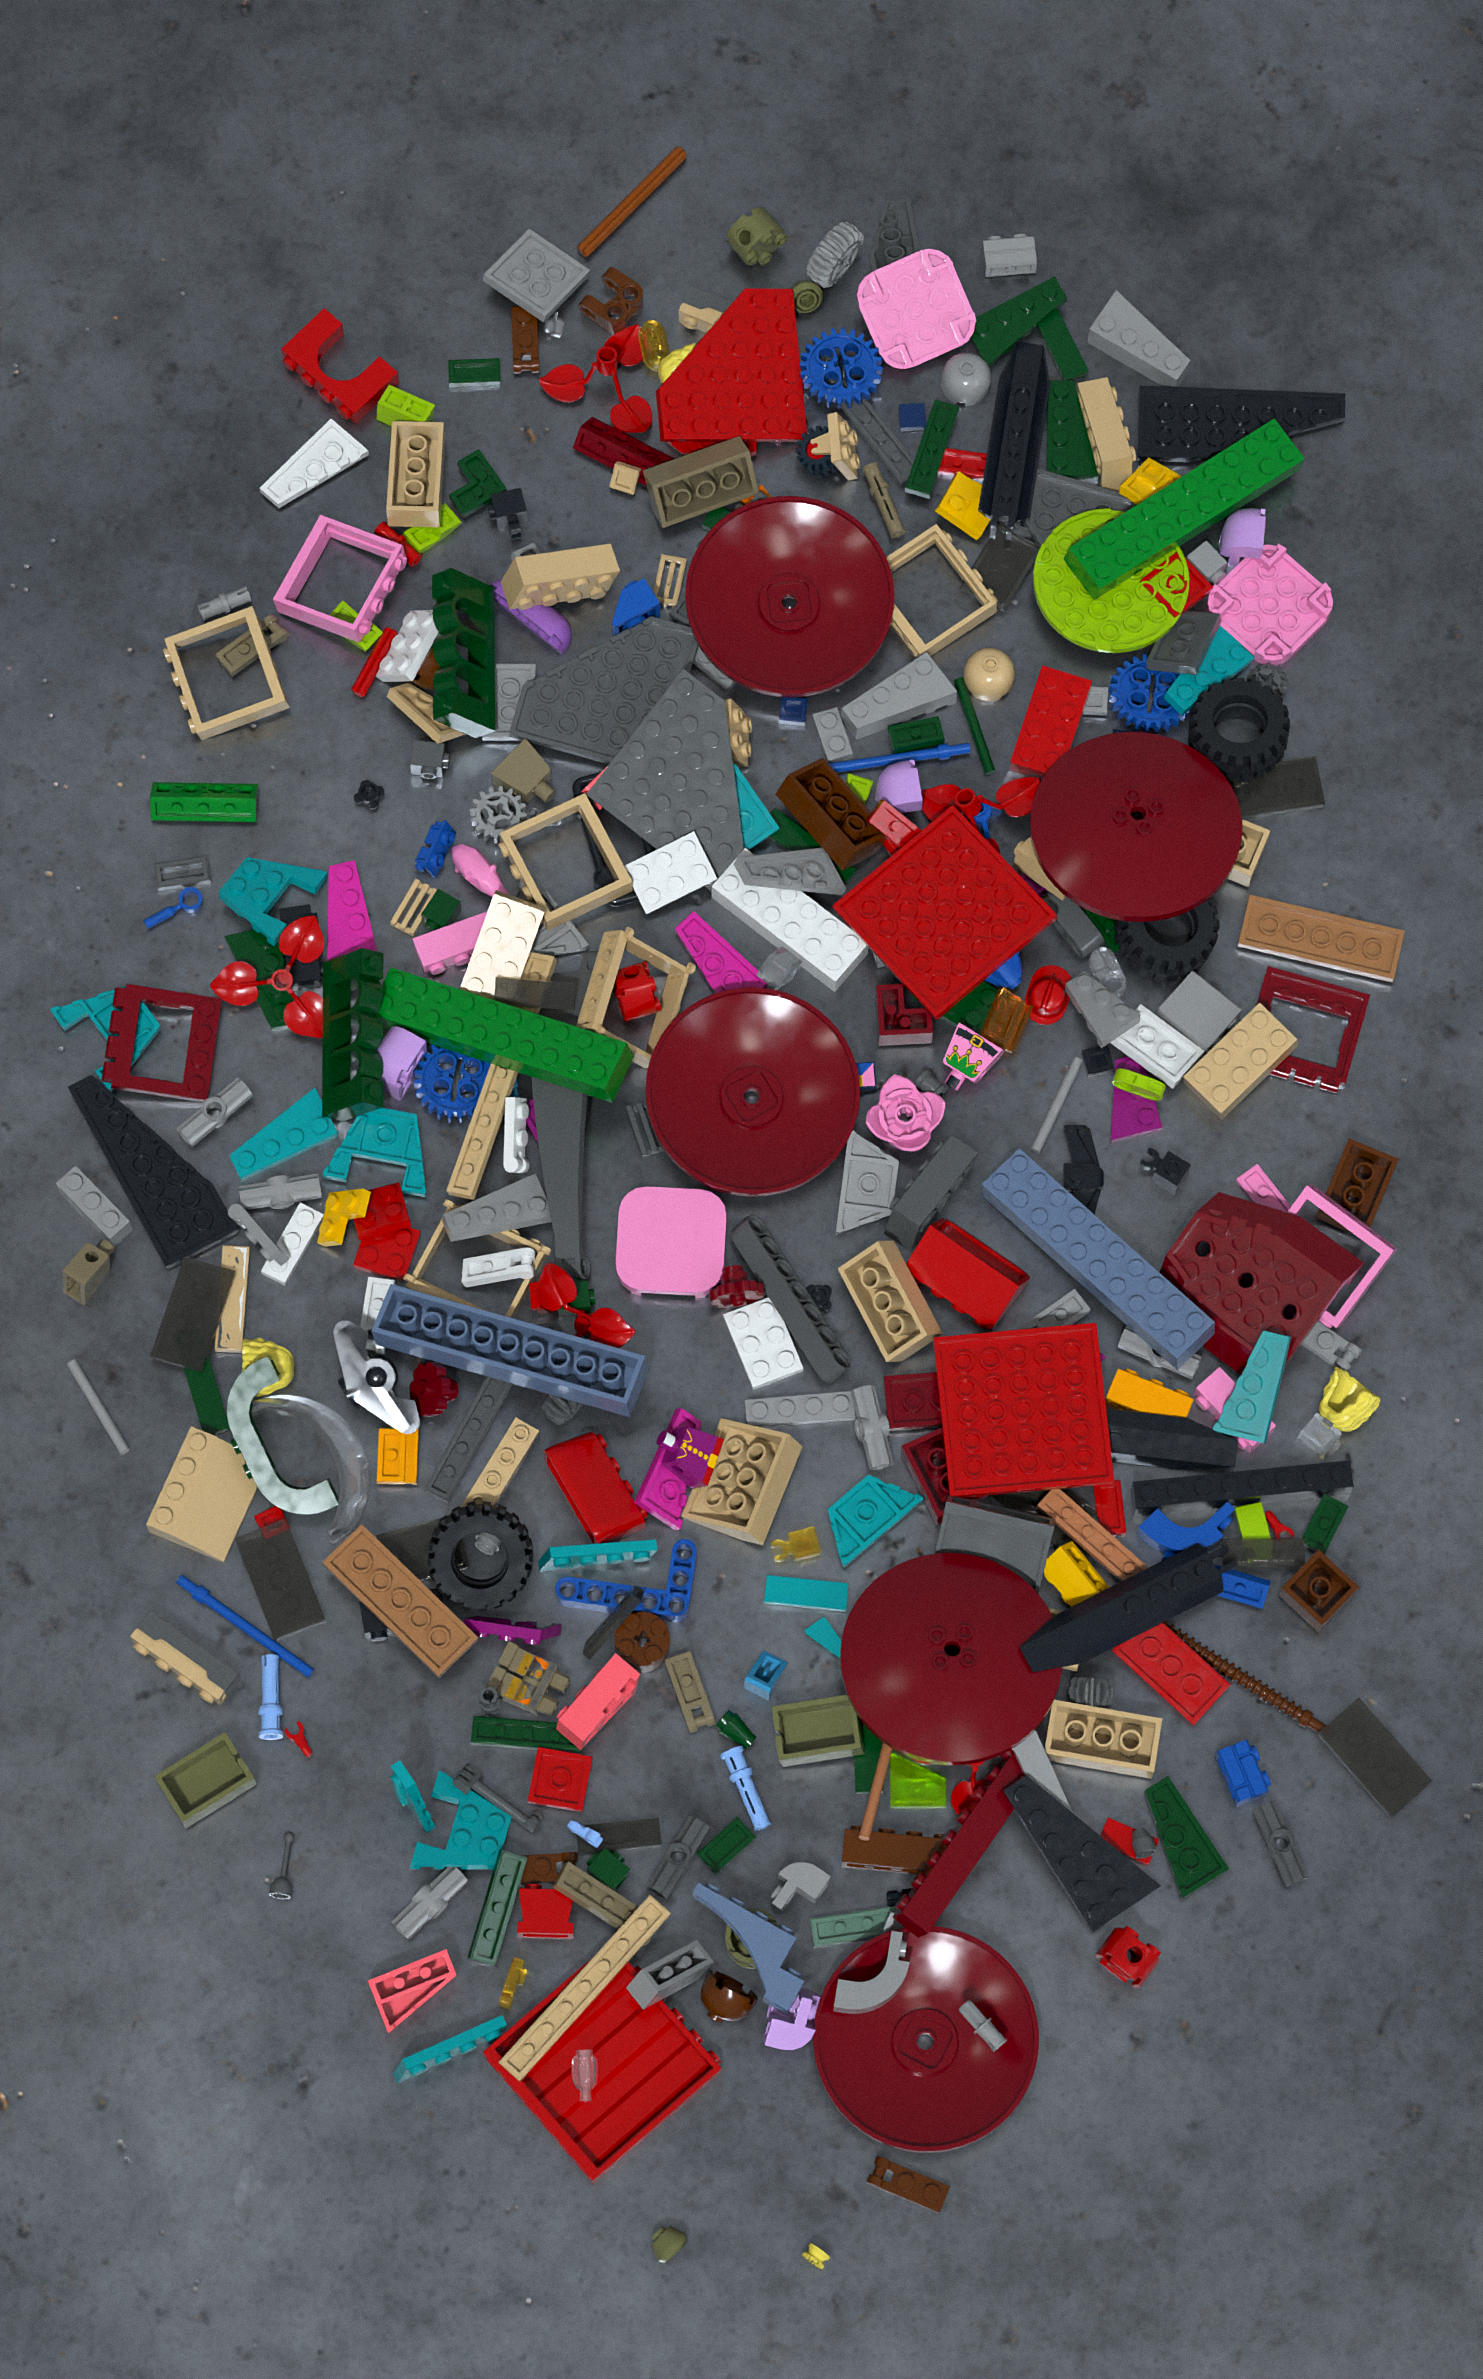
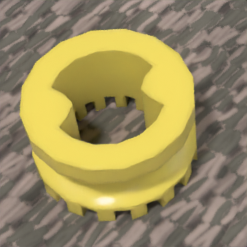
[802,2243,830,2269]

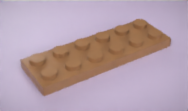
[1238,895,1405,983]
[322,1524,478,1678]

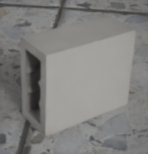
[1157,971,1242,1056]

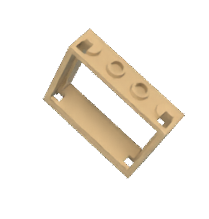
[886,524,998,658]
[163,606,290,740]
[498,793,633,931]

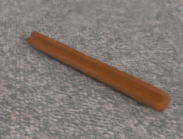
[577,146,686,257]

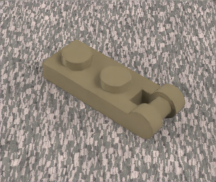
[215,614,290,677]
[664,1651,716,1733]

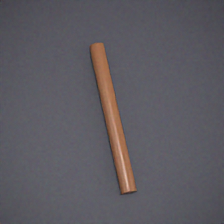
[859,1743,892,1841]

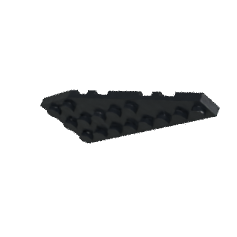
[1138,385,1345,462]
[68,1075,239,1270]

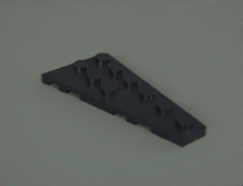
[1002,1775,1161,1932]

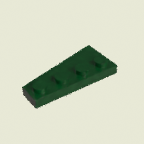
[971,276,1067,368]
[1046,380,1098,480]
[224,930,293,1032]
[1144,1776,1229,1900]

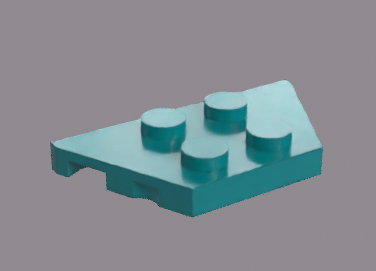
[827,1474,924,1568]

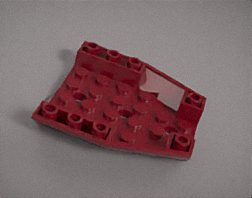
[1159,1192,1365,1380]

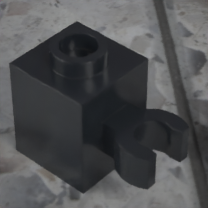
[487,488,528,540]
[1139,1148,1191,1196]

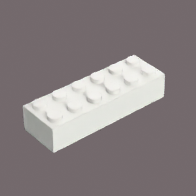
[712,848,869,992]

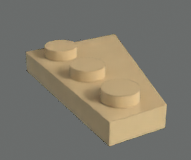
[387,683,465,744]

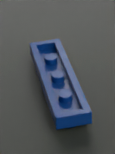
[1162,1550,1271,1609]

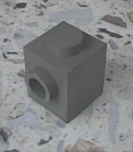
[410,740,450,779]

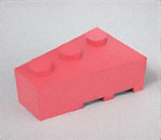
[556,1653,641,1750]
[368,1949,457,2033]

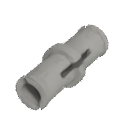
[197,586,252,621]

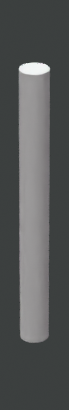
[1030,1056,1083,1154]
[67,1359,130,1455]

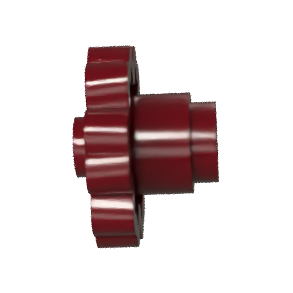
[709,1265,765,1308]
[409,1362,458,1417]

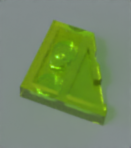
[889,1754,946,1808]

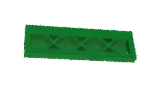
[150,782,258,822]

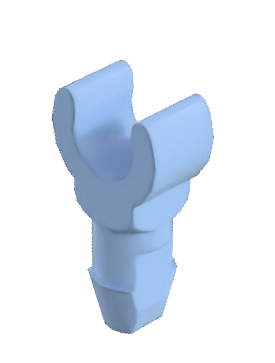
[567,1820,603,1848]

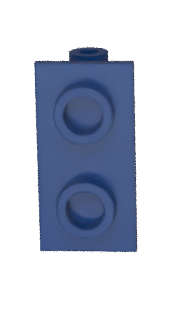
[414,820,456,878]

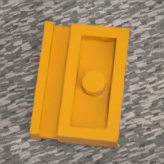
[377,1428,419,1485]

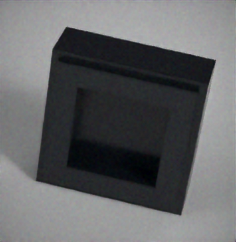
[1081,1044,1114,1078]

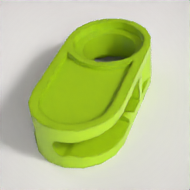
[1112,1068,1166,1101]

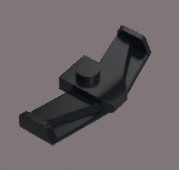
[1063,1125,1104,1215]

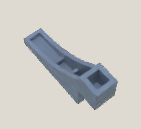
[693,1883,805,2015]

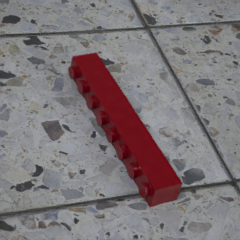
[893,1749,1023,1938]

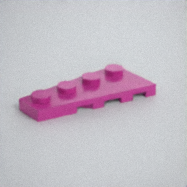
[327,860,377,961]
[634,1408,702,1530]

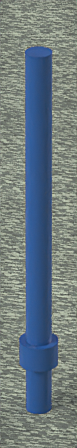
[828,743,970,773]
[176,1574,315,1678]

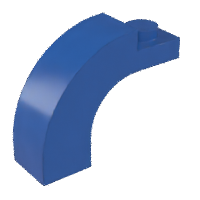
[1137,1502,1235,1553]

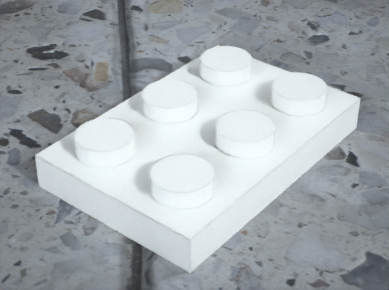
[376,610,438,682]
[624,831,718,914]
[1110,1004,1204,1089]
[723,1297,803,1390]

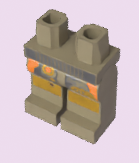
[485,1641,570,1716]

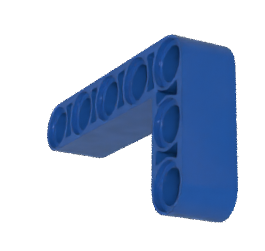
[555,1539,697,1622]

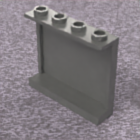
[935,1494,1056,1594]

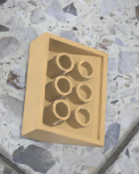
[681,1418,802,1545]
[146,1426,258,1563]

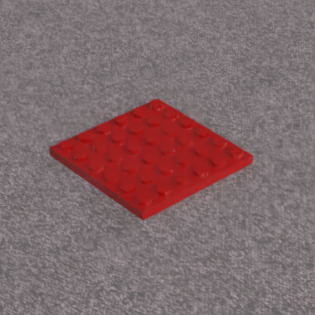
[832,805,1058,1020]
[933,1323,1114,1498]

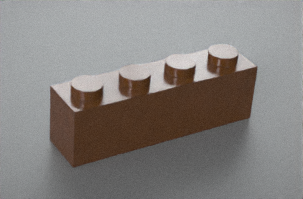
[841,1825,945,1874]

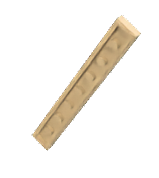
[499,1895,671,2082]

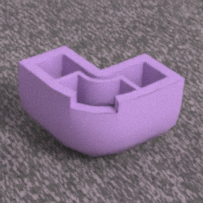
[1219,508,1266,567]
[875,760,922,813]
[376,1026,427,1101]
[762,1988,821,2050]

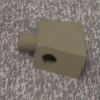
[491,739,556,803]
[62,1239,115,1306]

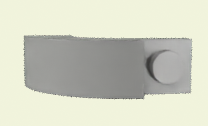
[833,1931,910,2014]

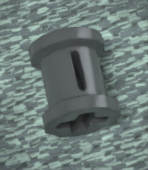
[914,1068,949,1097]

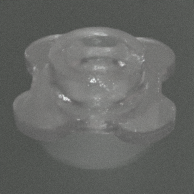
[544,312,564,341]

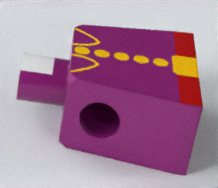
[656,1427,724,1489]

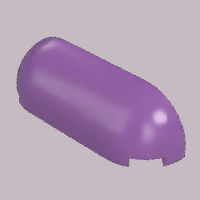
[490,579,572,655]

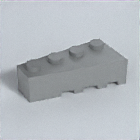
[1087,290,1190,387]
[841,652,957,740]

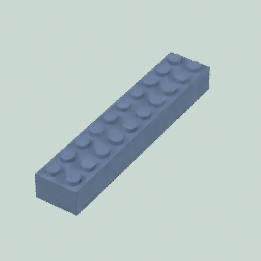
[982,1148,1215,1370]
[371,1284,649,1417]

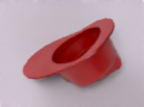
[1024,965,1072,1025]

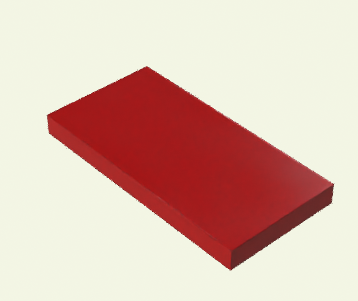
[1112,1623,1231,1725]

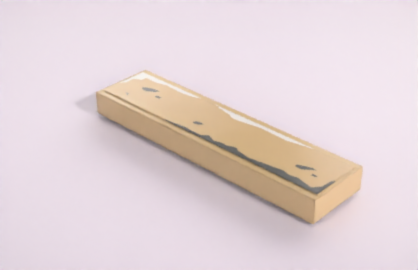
[215,1245,250,1353]

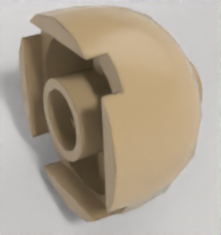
[963,648,1015,702]

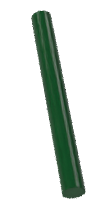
[954,677,996,775]

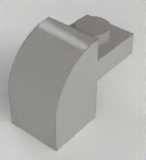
[770,1862,831,1914]

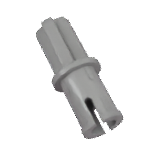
[959,2000,1007,2052]

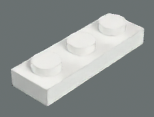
[261,1202,324,1286]

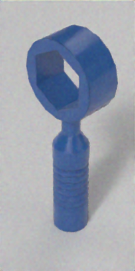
[143,887,203,929]

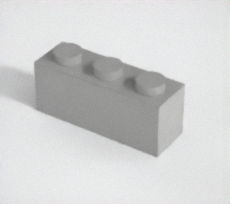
[56,1165,133,1247]
[626,1940,714,2010]

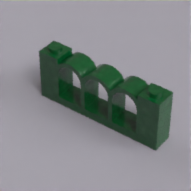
[432,568,495,738]
[322,948,384,1121]

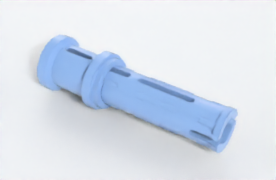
[258,1654,283,1740]
[720,1746,771,1831]

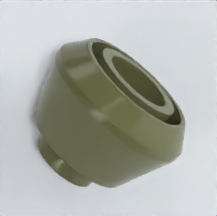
[791,280,823,314]
[651,2226,688,2263]

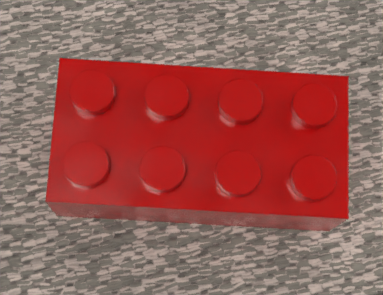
[1010,665,1092,780]

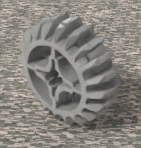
[807,222,864,288]

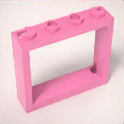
[273,515,407,643]
[1287,1184,1398,1328]

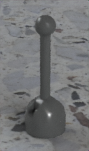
[269,1832,295,1899]

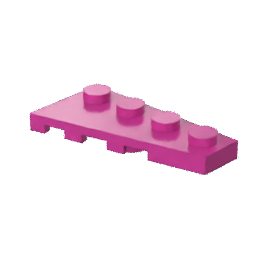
[675,911,769,993]

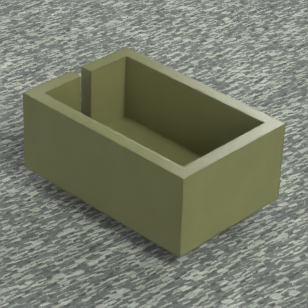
[772,1695,865,1767]
[154,1732,257,1829]

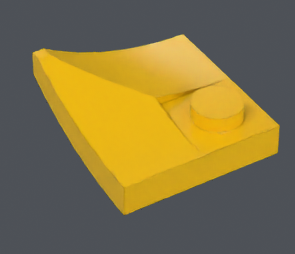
[1119,457,1182,505]
[935,471,990,540]

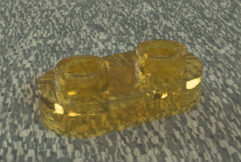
[638,320,670,371]

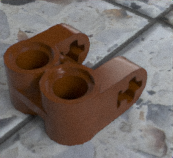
[578,267,643,334]

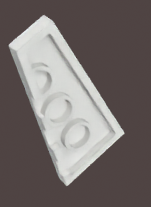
[260,419,369,508]

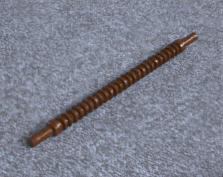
[1163,1620,1336,1741]

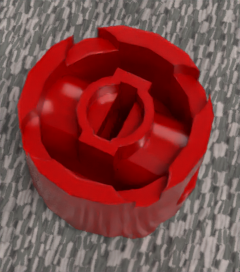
[613,961,661,1022]
[1095,1926,1161,1989]

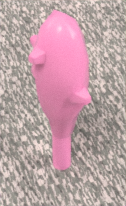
[452,844,509,898]

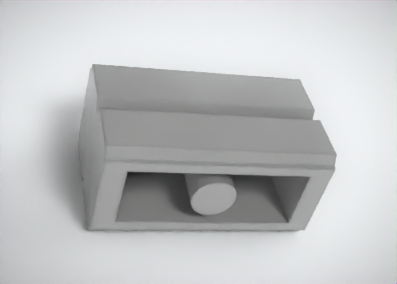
[982,234,1037,277]

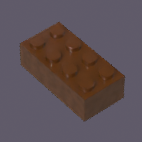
[775,758,887,871]

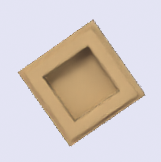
[609,461,641,495]

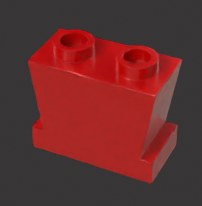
[517,1884,574,1939]

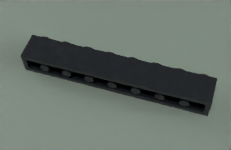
[1131,1460,1354,1516]

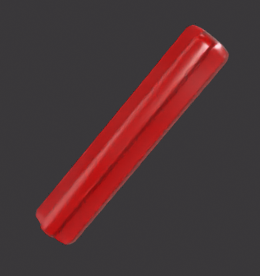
[351,627,398,697]

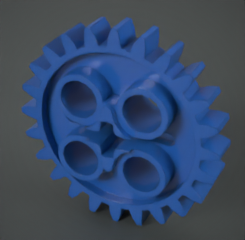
[799,327,883,409]
[1108,654,1190,734]
[413,1045,491,1123]

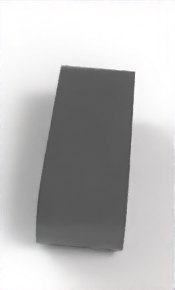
[1041,891,1105,958]

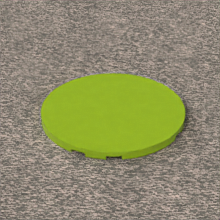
[1033,508,1189,653]

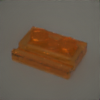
[979,988,1033,1054]

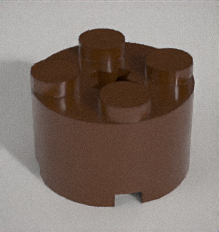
[615,1612,670,1673]

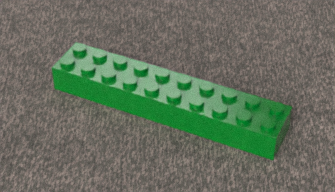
[1063,418,1305,600]
[376,967,634,1103]

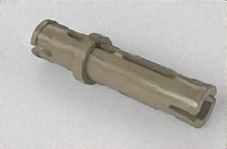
[863,462,906,538]

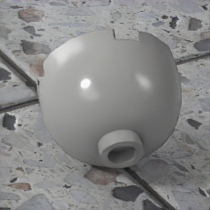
[941,353,991,406]

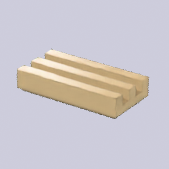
[653,554,687,608]
[390,879,437,937]

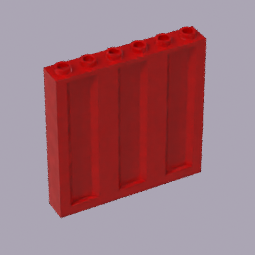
[483,1956,722,2184]

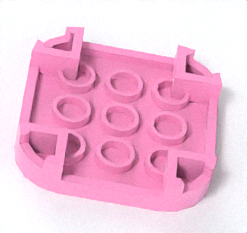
[856,248,976,369]
[1207,544,1333,665]
[616,1187,726,1299]

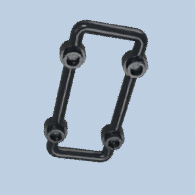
[572,772,655,907]

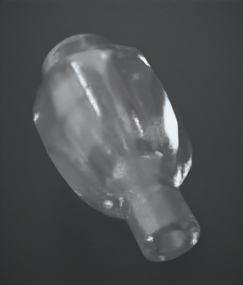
[571,2049,598,2101]

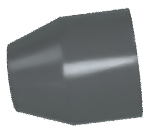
[1132,1828,1157,1859]

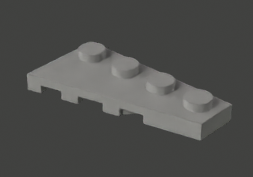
[734,848,846,895]
[442,1173,551,1242]

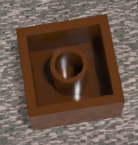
[1279,1550,1359,1633]

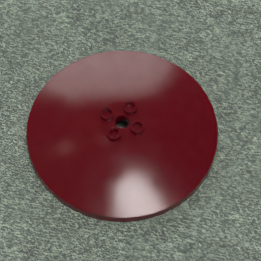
[685,496,894,697]
[1030,732,1242,922]
[645,987,860,1197]
[840,1553,1062,1765]
[813,1926,1039,2153]

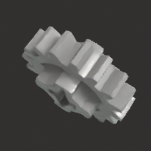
[470,786,527,844]

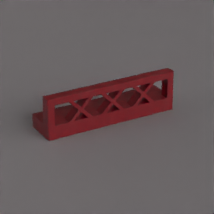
[573,417,675,486]

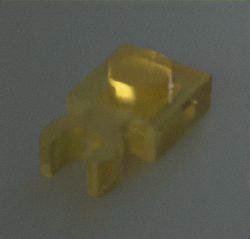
[770,1527,821,1562]
[499,1957,528,2009]

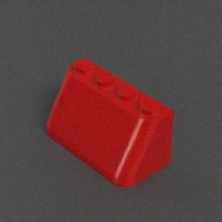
[906,1218,1030,1330]
[544,1431,648,1544]

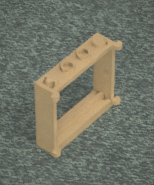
[576,927,696,1068]
[403,1199,551,1319]

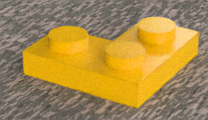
[317,1188,371,1247]

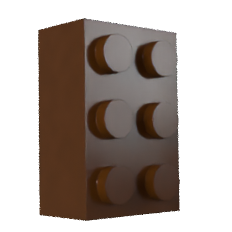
[1316,1138,1399,1234]

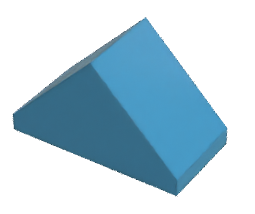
[744,1650,788,1701]

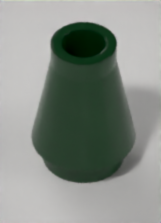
[715,1710,756,1749]

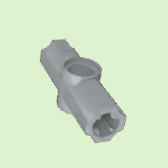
[176,1077,253,1147]
[238,1173,322,1210]
[1118,1326,1202,1379]
[850,1385,894,1470]
[391,1867,468,1940]

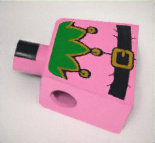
[942,1023,1005,1091]

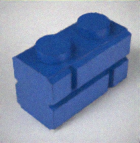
[1215,1740,1271,1807]

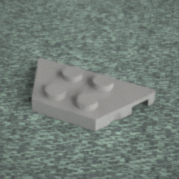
[511,868,589,956]
[835,1131,899,1233]

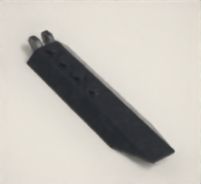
[978,342,1050,541]
[1106,1408,1238,1469]
[1020,1543,1238,1673]

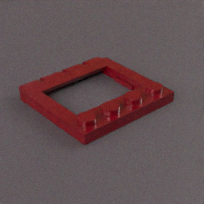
[1256,966,1370,1093]
[101,984,222,1103]

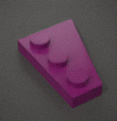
[1110,1057,1163,1143]
[464,1616,562,1645]

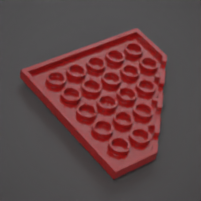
[656,288,807,442]

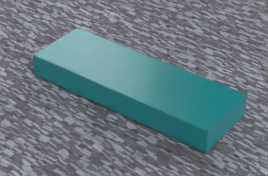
[764,1575,849,1612]

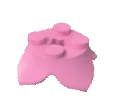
[866,1074,945,1152]

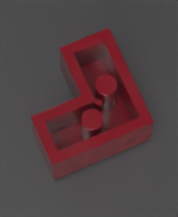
[875,984,933,1046]

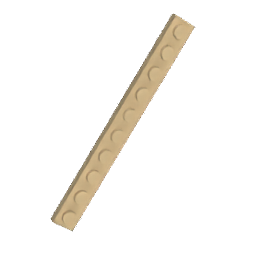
[446,952,557,1200]

